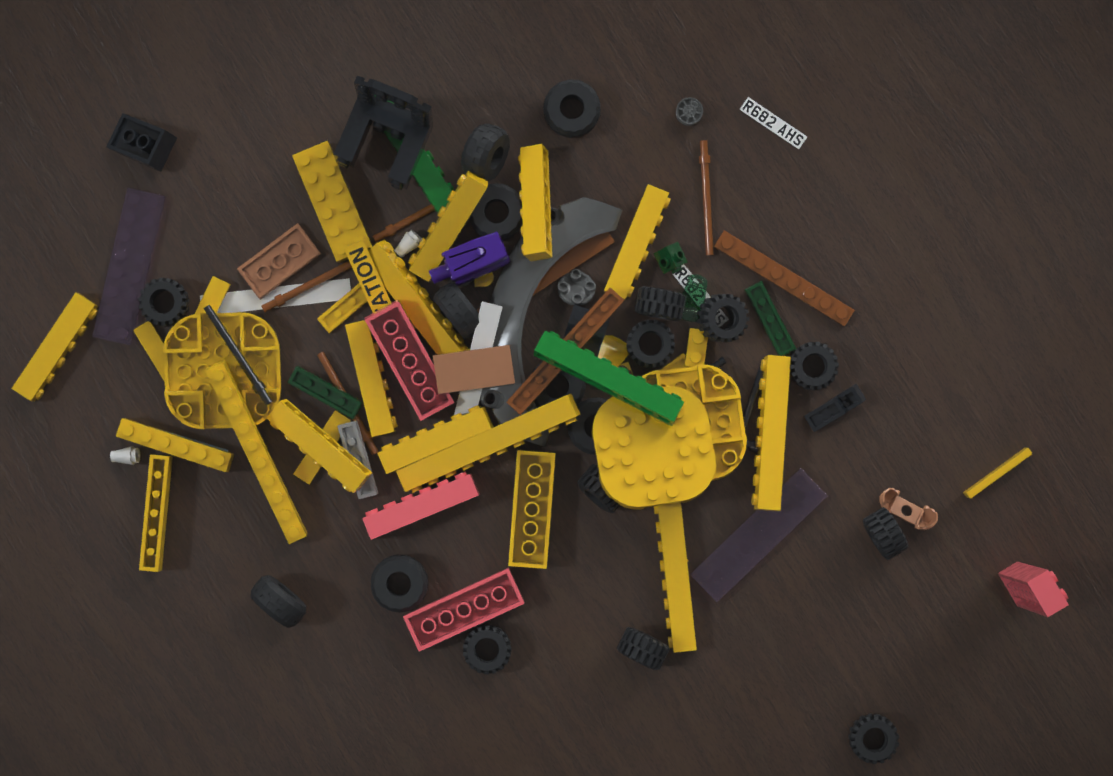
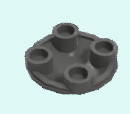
[557,269,596,306]

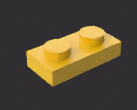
[684,328,708,367]

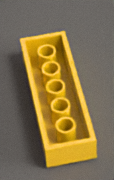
[292,141,373,263]
[508,450,556,569]

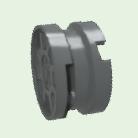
[676,97,703,126]

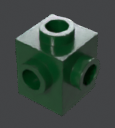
[654,242,688,274]

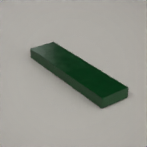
[744,281,796,356]
[287,366,363,419]

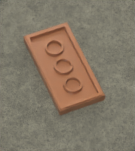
[237,223,321,300]
[433,345,515,394]

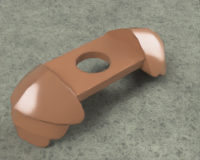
[879,488,938,530]

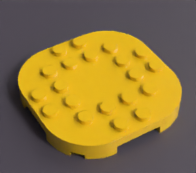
[163,312,281,429]
[642,365,747,481]
[592,386,716,509]

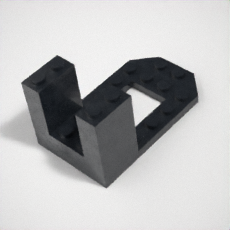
[333,76,433,191]

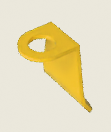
[597,335,629,367]

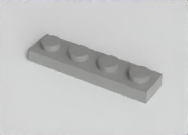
[337,420,379,499]

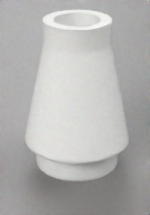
[394,229,422,258]
[110,446,140,465]

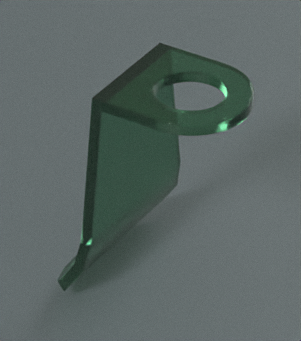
[682,274,708,322]

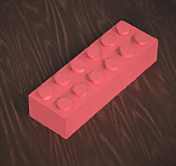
[364,300,454,421]
[362,472,480,540]
[403,567,525,652]

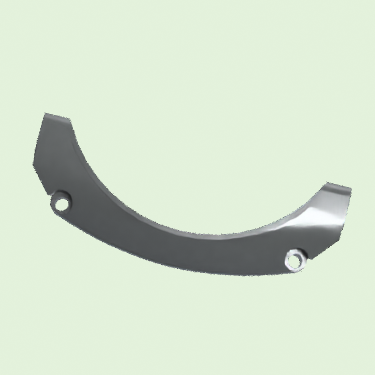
[479,197,623,447]

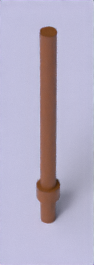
[699,140,713,256]
[372,204,435,243]
[261,261,352,312]
[317,351,379,456]

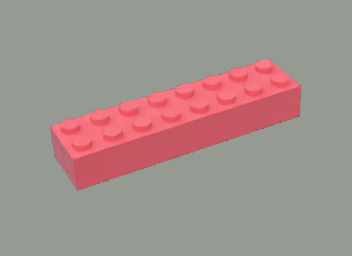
[998,562,1069,617]

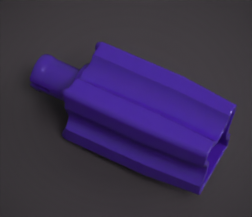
[429,232,511,286]

